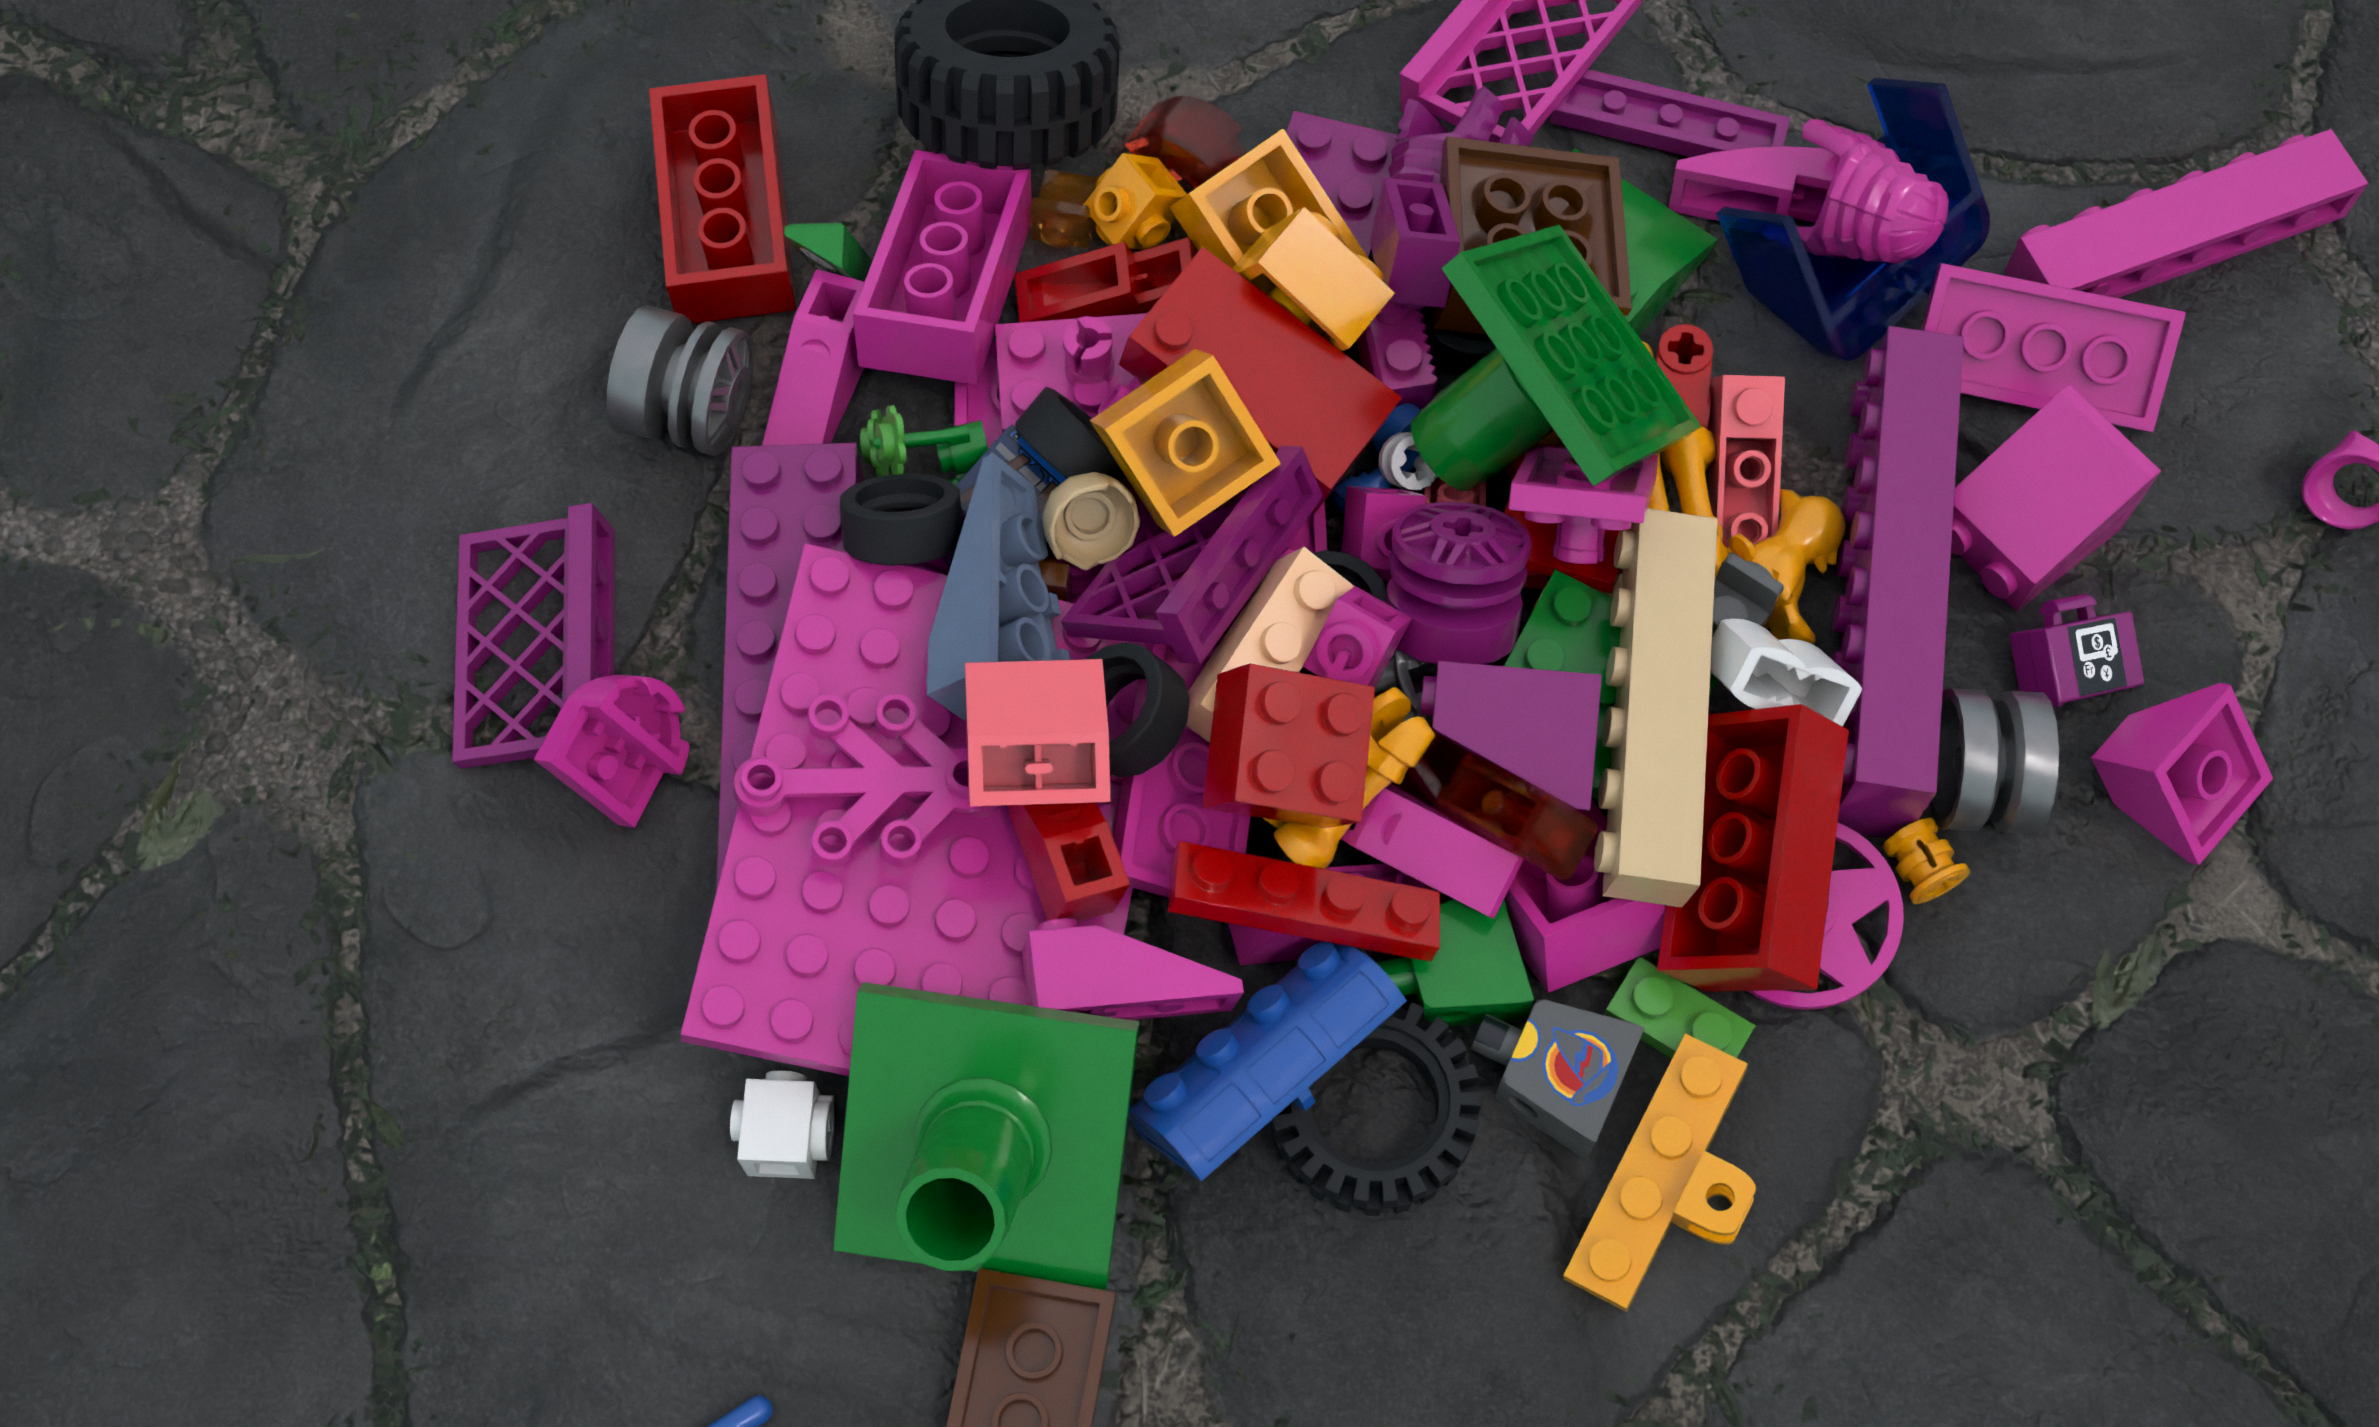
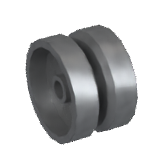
[1929,688,2059,834]

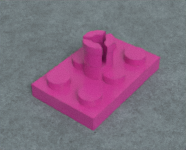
[995,313,1147,433]
[1509,443,1659,564]

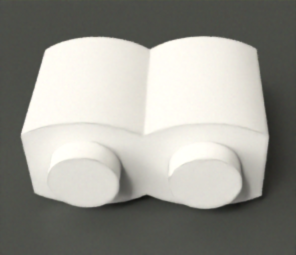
[1710,619,1862,727]

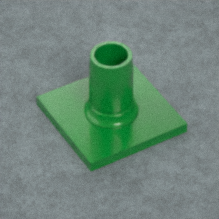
[1411,224,1702,491]
[833,982,1140,1290]

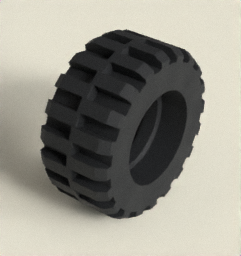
[894,0,1120,170]

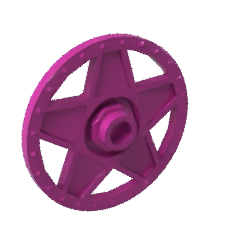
[1747,823,1904,1010]

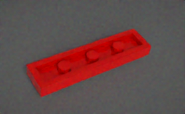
[1168,841,1440,962]

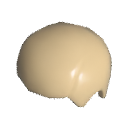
[1042,472,1140,571]

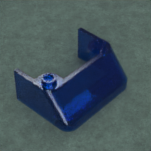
[1716,78,1990,361]

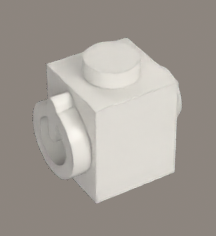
[730,1071,835,1179]

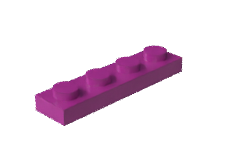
[1549,67,1790,157]

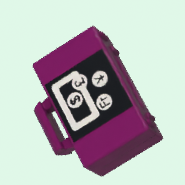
[2009,594,2144,707]

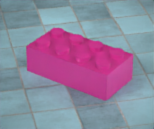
[852,150,1033,385]

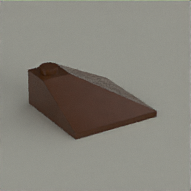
[1432,136,1632,335]

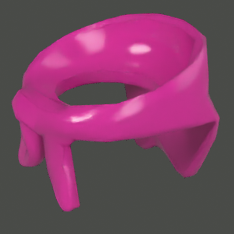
[2301,430,2379,530]

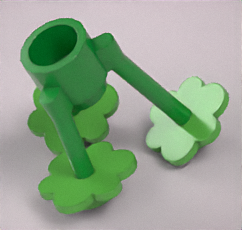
[859,405,988,486]

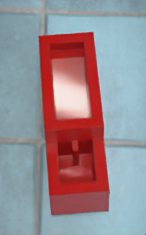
[1014,237,1198,323]

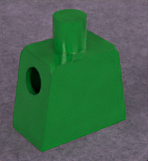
[1375,899,1534,1026]

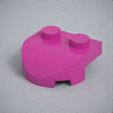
[534,675,690,828]

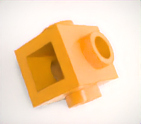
[1082,153,1187,250]

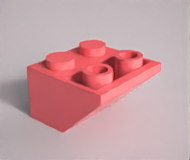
[965,659,1111,806]

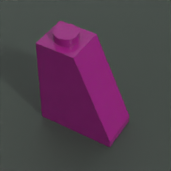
[1421,661,1602,812]

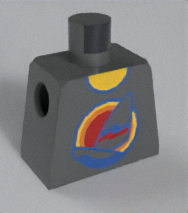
[1470,999,1645,1159]

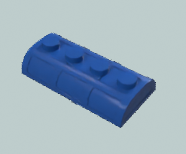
[1128,941,1407,1181]

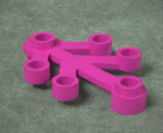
[734,693,986,868]

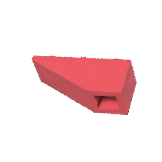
[1708,375,1785,548]

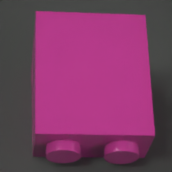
[1951,384,2161,612]

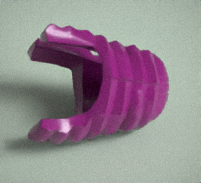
[1388,86,1534,183]

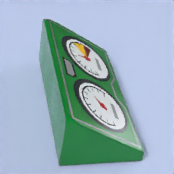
[784,223,872,282]

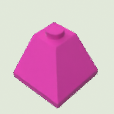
[2091,683,2273,865]

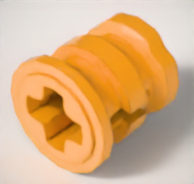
[1882,818,1971,904]

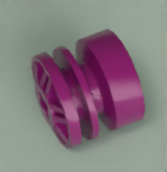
[1385,502,1531,665]

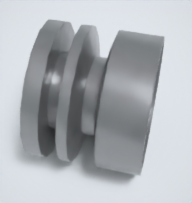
[607,305,754,456]

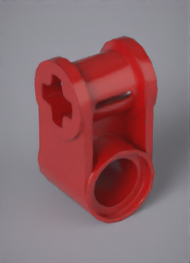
[1655,324,1713,429]

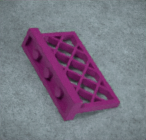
[1061,446,1323,664]
[452,503,615,769]

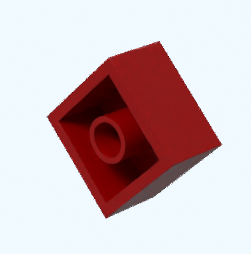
[1203,663,1375,828]

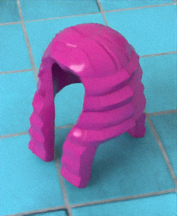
[1766,119,1949,264]

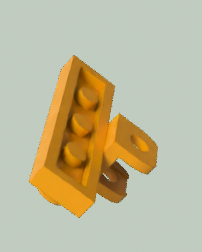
[1563,1033,1756,1312]

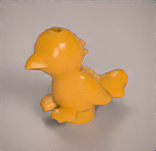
[1726,489,1845,645]

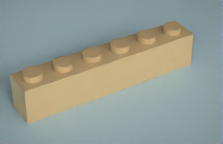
[1594,508,1718,907]

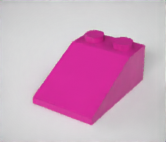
[1454,786,1665,993]

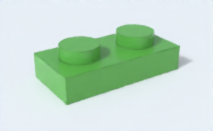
[1604,956,1756,1059]

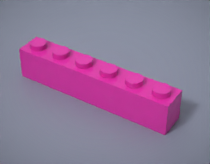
[2004,129,2369,298]

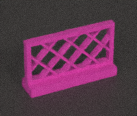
[1400,0,1642,143]

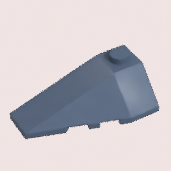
[926,453,1071,721]

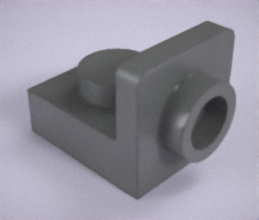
[1712,553,1784,638]

